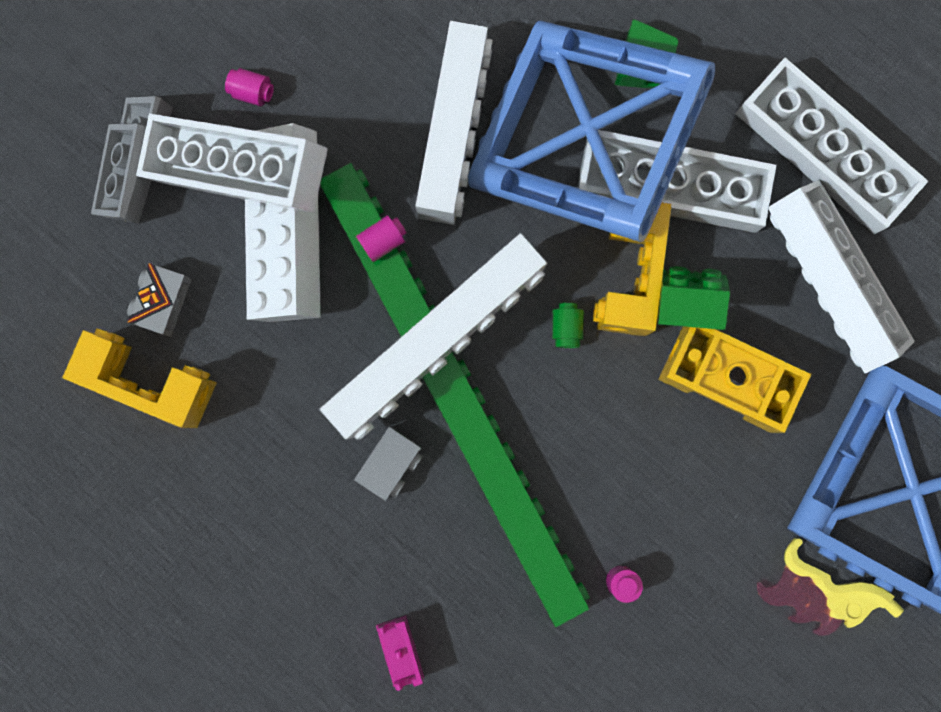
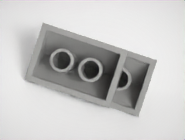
[91,96,173,224]

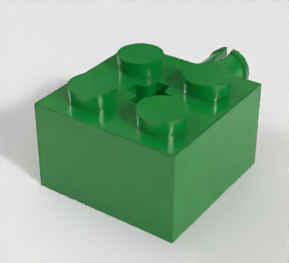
[659,266,730,330]

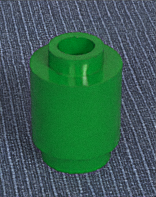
[552,303,584,348]

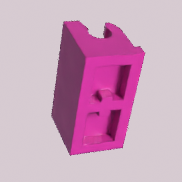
[376,616,424,691]

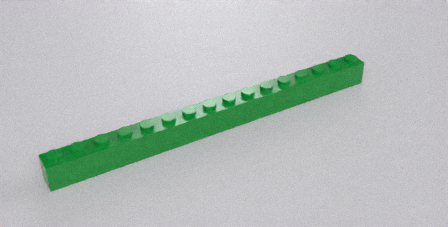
[320,163,590,627]

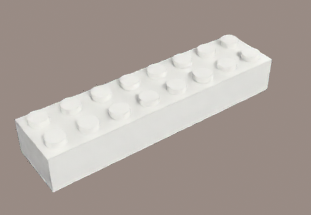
[320,233,547,440]

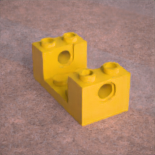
[593,202,672,336]
[658,326,811,433]
[62,328,217,428]

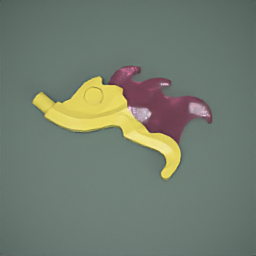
[757,537,904,636]

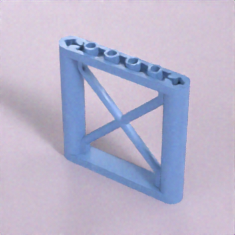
[468,20,715,242]
[787,365,941,614]

